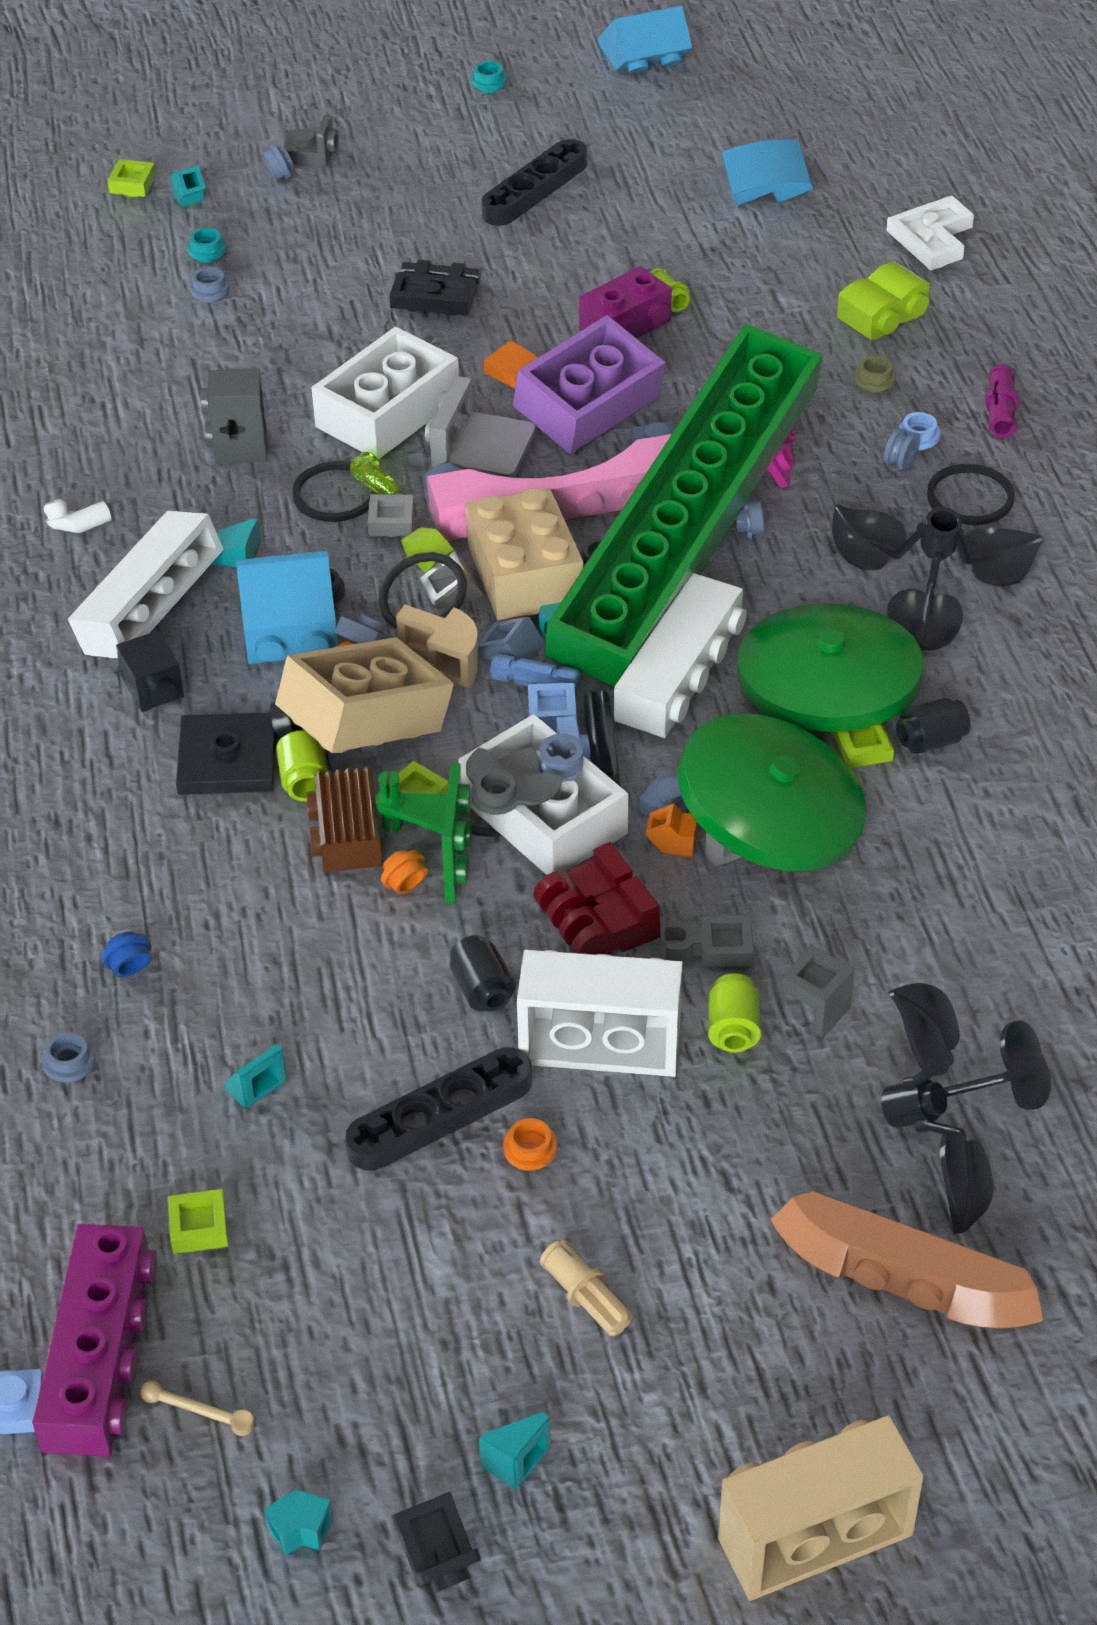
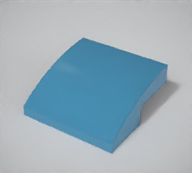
[722,140,813,206]

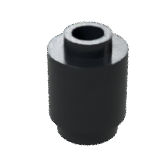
[896,698,971,754]
[450,935,516,1011]

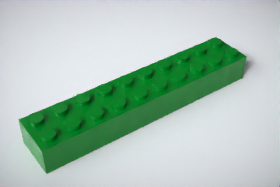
[545,323,823,687]

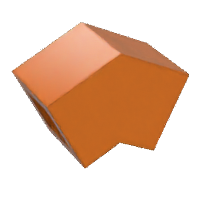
[645,803,698,857]

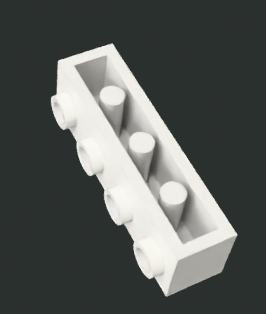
[68,511,224,658]
[614,573,747,738]

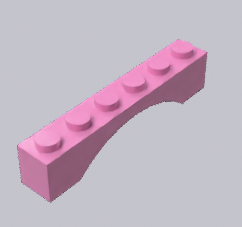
[427,434,671,541]

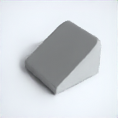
[420,552,485,609]

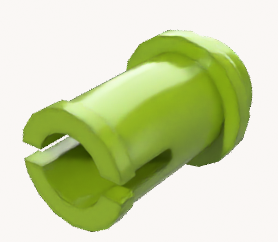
[650,268,690,312]

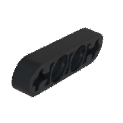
[482,139,587,226]
[345,1047,532,1171]

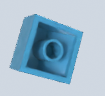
[597,6,692,73]
[236,550,338,664]

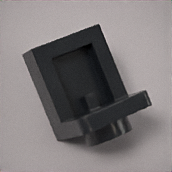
[391,1492,481,1592]

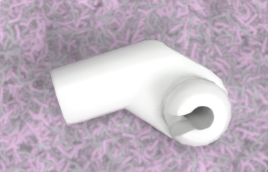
[44,499,111,533]

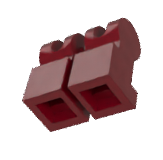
[533,841,661,955]

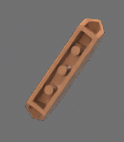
[770,1191,1043,1328]

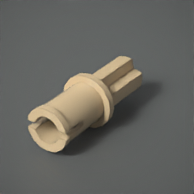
[540,1239,633,1336]

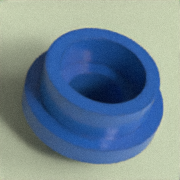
[101,932,152,977]

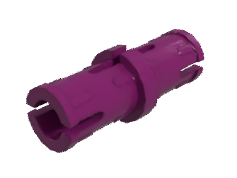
[985,365,1019,438]

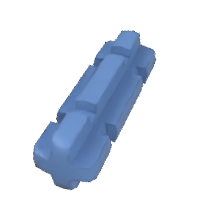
[490,654,580,693]

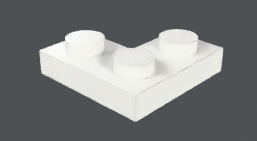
[887,195,974,270]

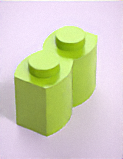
[837,262,930,340]

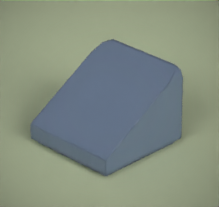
[478,617,544,661]

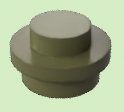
[854,355,896,393]

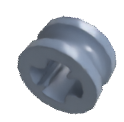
[883,427,920,471]
[540,734,583,782]

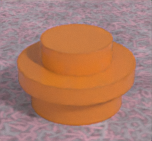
[380,849,428,895]
[503,1118,557,1171]

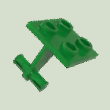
[376,763,472,904]

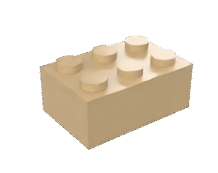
[464,488,583,621]
[275,637,454,753]
[718,1415,923,1601]

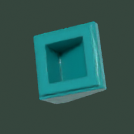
[211,518,261,568]
[224,1043,287,1109]
[479,1412,551,1489]

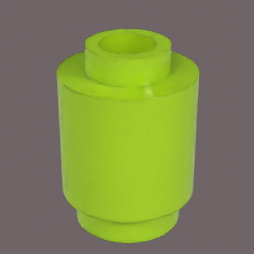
[276,731,328,802]
[708,973,761,1053]

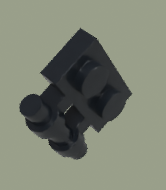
[390,259,481,315]

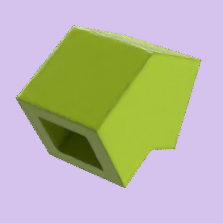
[401,527,454,573]

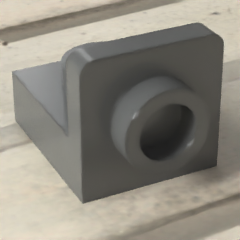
[284,115,339,167]

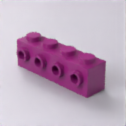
[32,1224,157,1457]

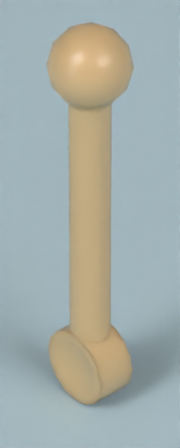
[140,1380,254,1436]

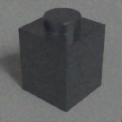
[116,630,184,712]

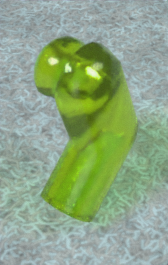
[350,452,402,494]

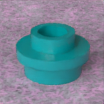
[471,61,507,93]
[187,228,227,263]

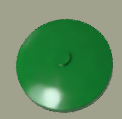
[737,604,923,732]
[677,713,866,872]

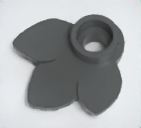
[466,747,563,815]

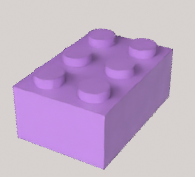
[513,315,666,455]

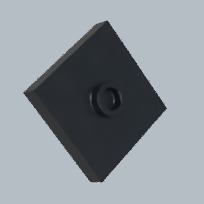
[176,712,276,795]

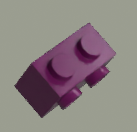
[579,266,672,338]

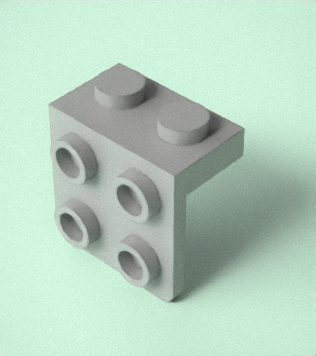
[425,376,535,478]

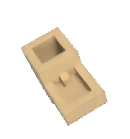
[396,605,479,688]

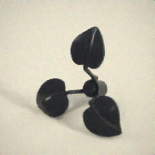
[832,504,1043,650]
[881,983,1051,1234]

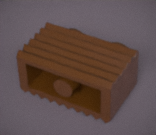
[306,767,382,872]

